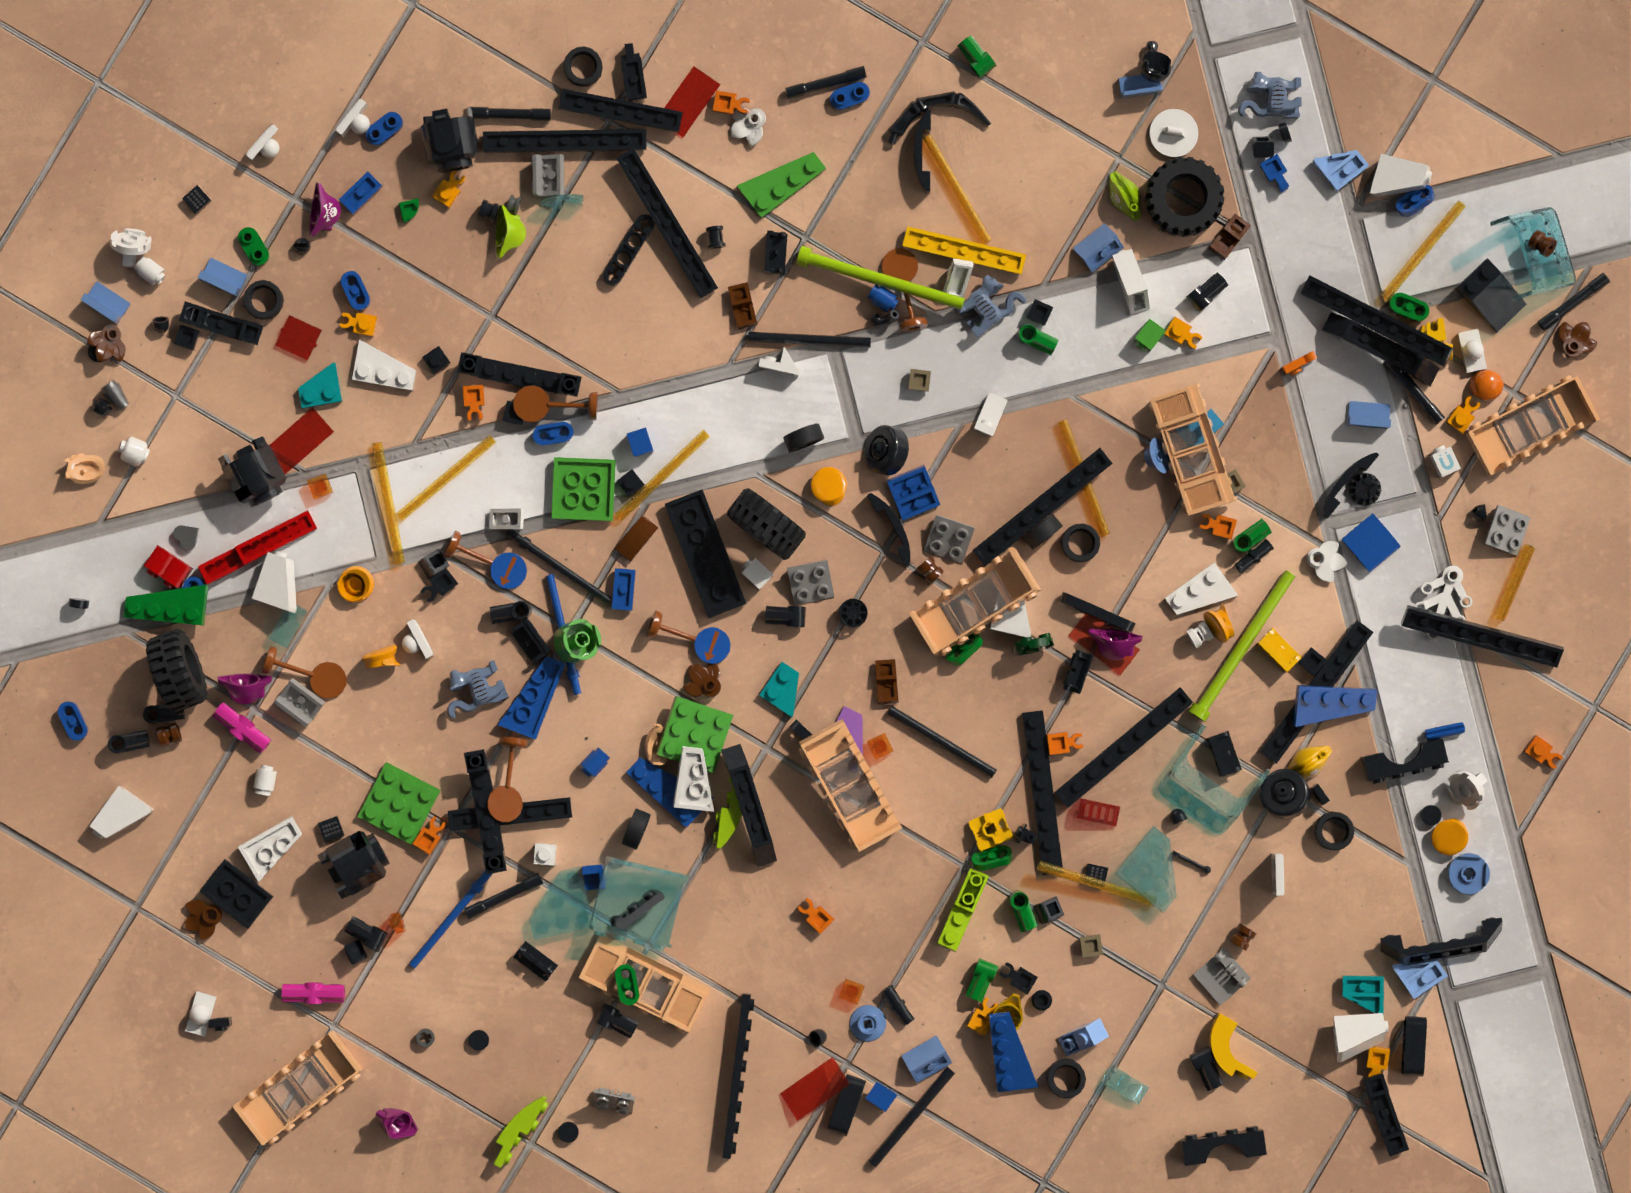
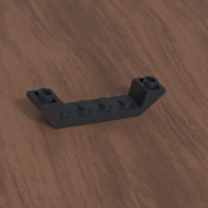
[1322,312,1440,387]
[457,352,582,397]
[721,744,777,867]
[464,749,507,875]
[1380,917,1503,966]

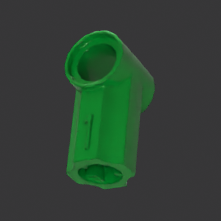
[957,35,996,78]
[1017,325,1059,356]
[1231,518,1272,553]
[1009,890,1038,932]
[966,958,998,1002]

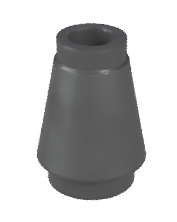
[101,380,129,411]

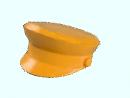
[811,467,847,506]
[337,566,374,603]
[1203,604,1234,643]
[362,644,401,668]
[1431,818,1469,856]

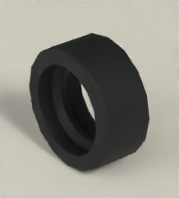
[563,46,603,87]
[243,280,284,320]
[783,423,824,452]
[1023,514,1063,550]
[1061,523,1100,562]
[622,809,651,850]
[1314,811,1355,851]
[1046,1058,1086,1099]

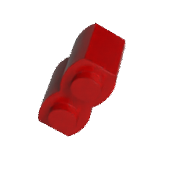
[144,545,193,589]

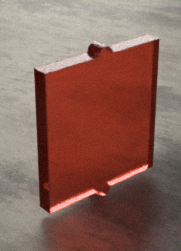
[275,315,322,361]

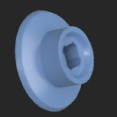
[1144,438,1170,473]
[849,1005,886,1042]

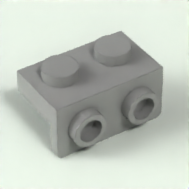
[531,154,565,197]
[274,678,325,727]

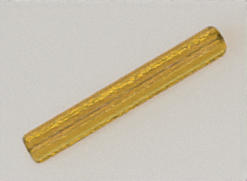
[1494,544,1535,621]

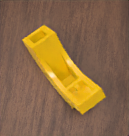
[1209,1012,1258,1080]

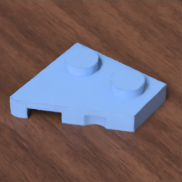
[1313,150,1369,192]
[1391,960,1448,999]

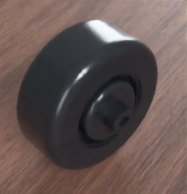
[864,425,909,476]
[1260,769,1311,820]

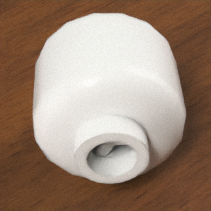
[118,436,150,467]

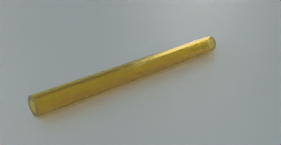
[923,134,992,244]
[1381,201,1466,301]
[1057,419,1110,537]
[615,430,710,521]
[396,435,496,521]
[372,442,405,564]
[1037,861,1156,907]

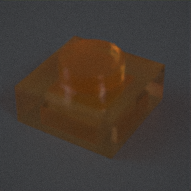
[307,473,334,500]
[866,733,894,760]
[389,911,406,934]
[839,978,865,1005]

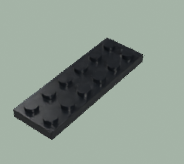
[665,489,747,618]

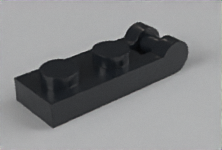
[610,889,665,929]

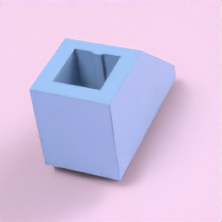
[1058,1018,1109,1056]

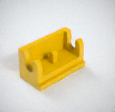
[1421,318,1447,342]
[1256,628,1301,673]

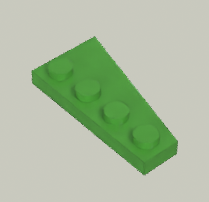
[737,152,826,218]

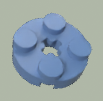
[1448,853,1490,894]

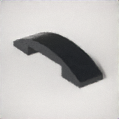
[914,110,931,194]
[179,301,264,345]
[1322,452,1379,519]
[867,493,910,567]
[1363,1072,1409,1156]

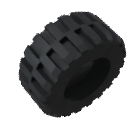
[1145,157,1225,237]
[727,488,806,560]
[146,629,207,712]

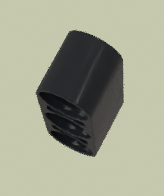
[1401,1016,1427,1077]
[827,1074,866,1137]

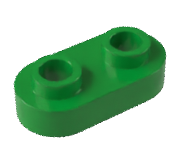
[238,227,270,266]
[1389,293,1429,322]
[946,633,983,666]
[972,845,1013,871]
[615,964,639,1005]

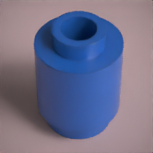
[867,284,899,313]
[580,747,610,778]

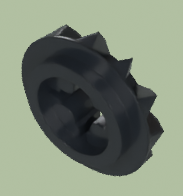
[1348,473,1382,506]

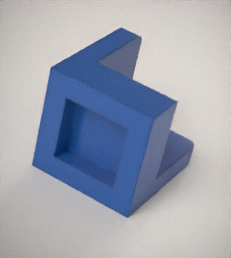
[627,427,654,457]
[582,864,606,890]
[865,1082,897,1112]

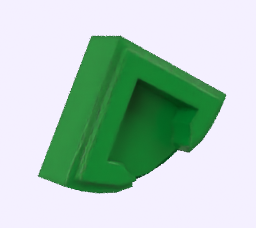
[399,198,419,223]

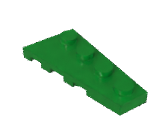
[124,585,209,626]

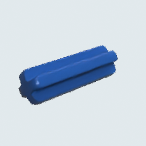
[1425,722,1465,740]

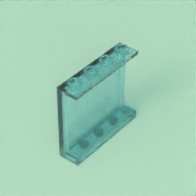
[589,856,688,950]

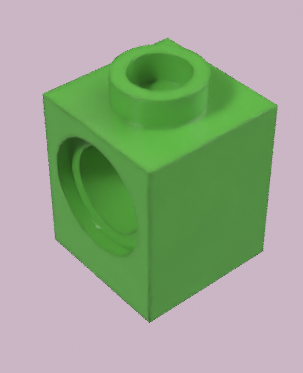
[1134,319,1166,352]

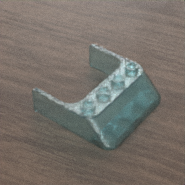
[1490,207,1576,301]
[1158,724,1270,834]

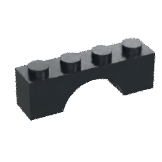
[1361,738,1449,784]
[1180,1126,1267,1166]

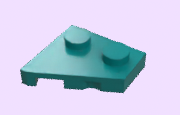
[298,362,343,409]
[759,662,799,717]
[1342,975,1384,1016]

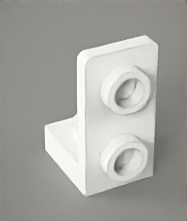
[973,393,1007,438]

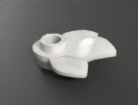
[731,107,766,147]
[1307,541,1347,582]

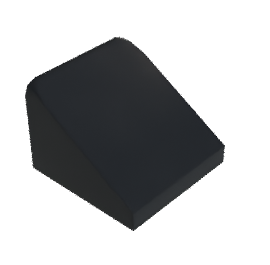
[1251,136,1274,158]
[418,548,450,579]
[1034,896,1064,924]
[344,940,367,965]

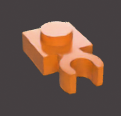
[713,91,750,115]
[1281,351,1317,376]
[463,385,485,421]
[1199,514,1237,540]
[1046,732,1084,755]
[1524,735,1563,769]
[413,816,446,855]
[798,898,834,934]

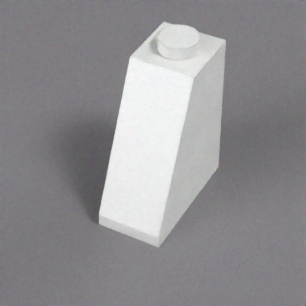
[1370,154,1432,197]
[1112,249,1150,315]
[252,550,297,613]
[990,590,1031,637]
[89,786,154,839]
[1333,1013,1389,1062]

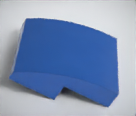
[886,465,940,520]
[1342,513,1401,573]

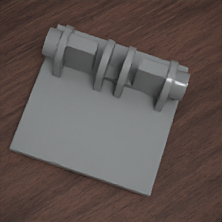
[1484,505,1531,556]
[924,515,975,564]
[787,560,834,605]
[1193,948,1251,1005]
[592,1087,635,1114]

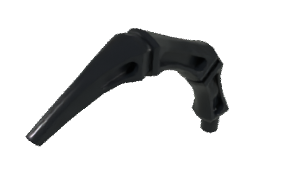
[888,91,992,144]

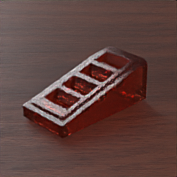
[1076,798,1120,826]

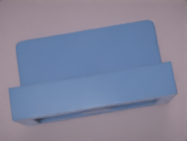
[1118,74,1163,99]
[1073,224,1124,273]
[198,258,247,297]
[81,282,130,324]
[1347,401,1391,429]
[902,1036,952,1083]

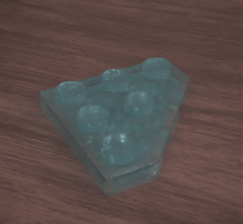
[1115,826,1177,913]
[529,866,594,940]

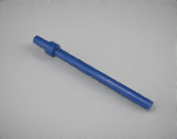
[546,574,582,695]
[409,870,493,968]

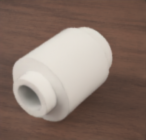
[134,256,166,286]
[253,765,277,796]

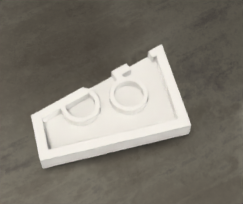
[352,340,416,391]
[1164,562,1238,615]
[673,746,714,812]
[238,816,302,882]

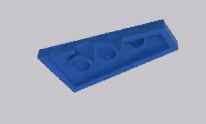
[498,656,566,740]
[1293,685,1377,727]
[626,757,714,828]
[989,1012,1038,1092]

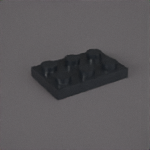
[199,859,274,929]

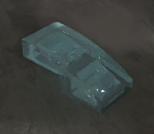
[540,194,584,210]
[269,604,308,648]
[1101,1064,1149,1105]

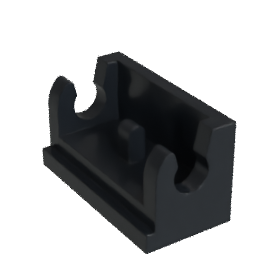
[764,230,788,275]
[510,618,552,665]
[1207,731,1242,777]

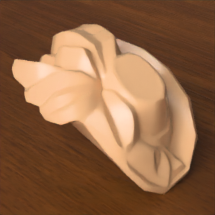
[64,453,105,484]
[645,724,669,765]

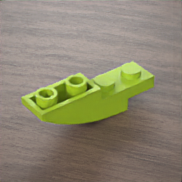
[713,775,742,849]
[937,868,989,953]
[494,1095,549,1168]

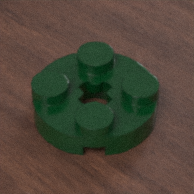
[1013,633,1054,656]

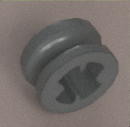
[507,195,521,215]
[416,1029,435,1047]

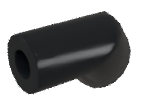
[870,310,899,328]

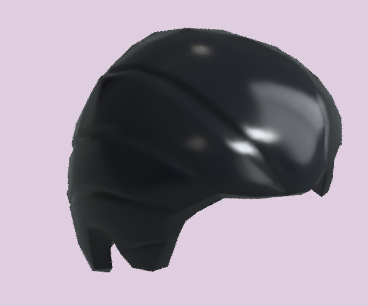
[1139,41,1172,83]

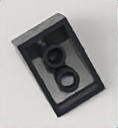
[1454,258,1527,332]

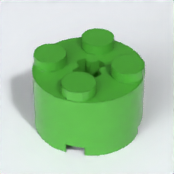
[554,619,601,663]

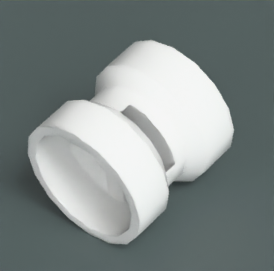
[1186,621,1214,649]

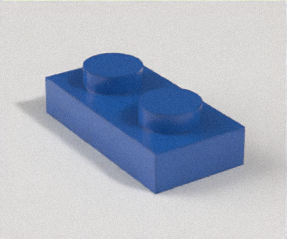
[339,171,383,215]
[612,568,636,611]

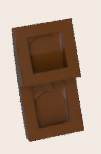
[1208,214,1251,261]
[728,282,758,330]
[615,515,658,562]
[875,659,899,704]

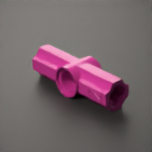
[212,702,272,754]
[282,982,345,1004]

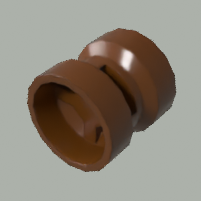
[1528,230,1557,257]
[916,556,944,585]
[156,722,182,747]
[1229,923,1257,951]

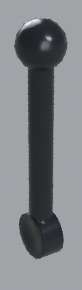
[1172,850,1211,874]

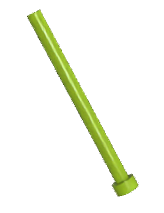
[796,246,965,310]
[1188,570,1296,722]

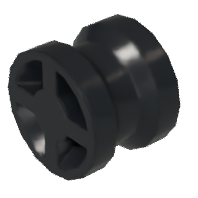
[478,200,500,223]

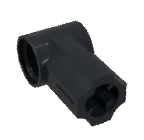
[1186,272,1228,312]
[490,601,532,624]
[765,606,806,627]
[143,704,185,724]
[108,730,150,754]
[344,916,389,952]
[595,1003,639,1038]
[1189,1047,1223,1091]

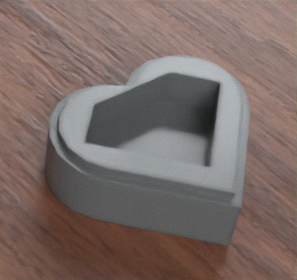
[173,525,199,550]

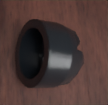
[294,238,311,255]
[152,316,169,333]
[1472,504,1487,521]
[1170,809,1188,825]
[809,1029,827,1047]

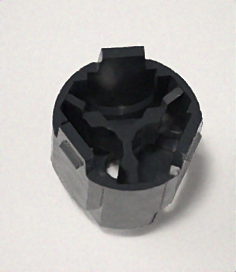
[421,107,478,173]
[218,436,286,508]
[317,831,390,899]

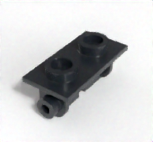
[1062,650,1093,694]
[1014,823,1037,844]
[514,941,558,981]

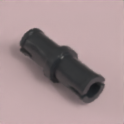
[1234,539,1274,574]
[881,984,915,1026]

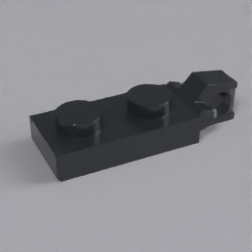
[621,43,647,101]

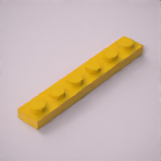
[902,226,1026,275]

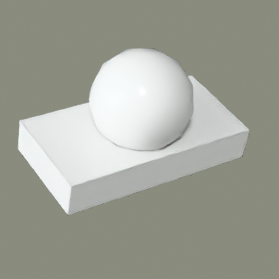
[336,99,370,138]
[246,124,280,160]
[943,259,974,297]
[1457,329,1487,373]
[402,619,434,659]
[185,991,217,1037]

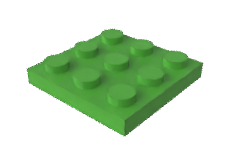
[552,457,616,521]
[656,696,733,773]
[358,762,441,845]

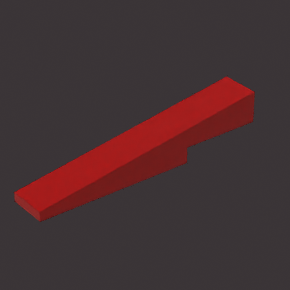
[198,510,317,585]

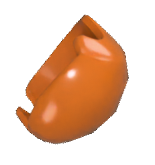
[1470,369,1504,401]

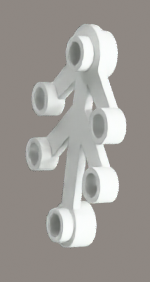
[1414,566,1472,642]

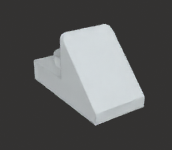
[759,347,799,377]
[489,508,524,530]

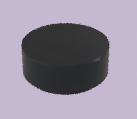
[1278,122,1292,144]
[68,598,89,609]
[1420,805,1442,826]
[469,1030,489,1051]
[558,1121,579,1143]

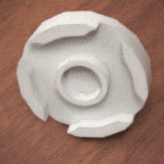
[110,228,151,268]
[1447,770,1488,810]

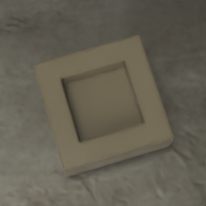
[908,369,931,392]
[1227,469,1246,494]
[1079,934,1103,958]

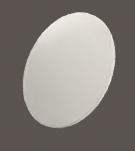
[1150,109,1198,157]

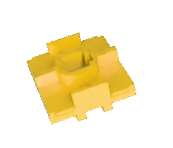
[969,808,1013,852]

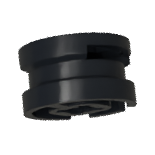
[839,599,868,628]

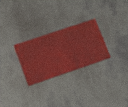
[665,66,721,138]
[270,407,334,474]
[1068,613,1140,675]
[780,1057,850,1121]

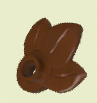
[1559,322,1597,358]
[87,324,125,362]
[683,663,721,697]
[183,900,222,940]

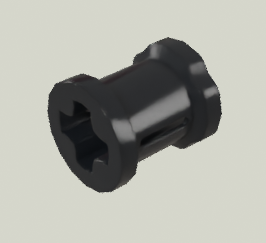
[706,226,726,249]

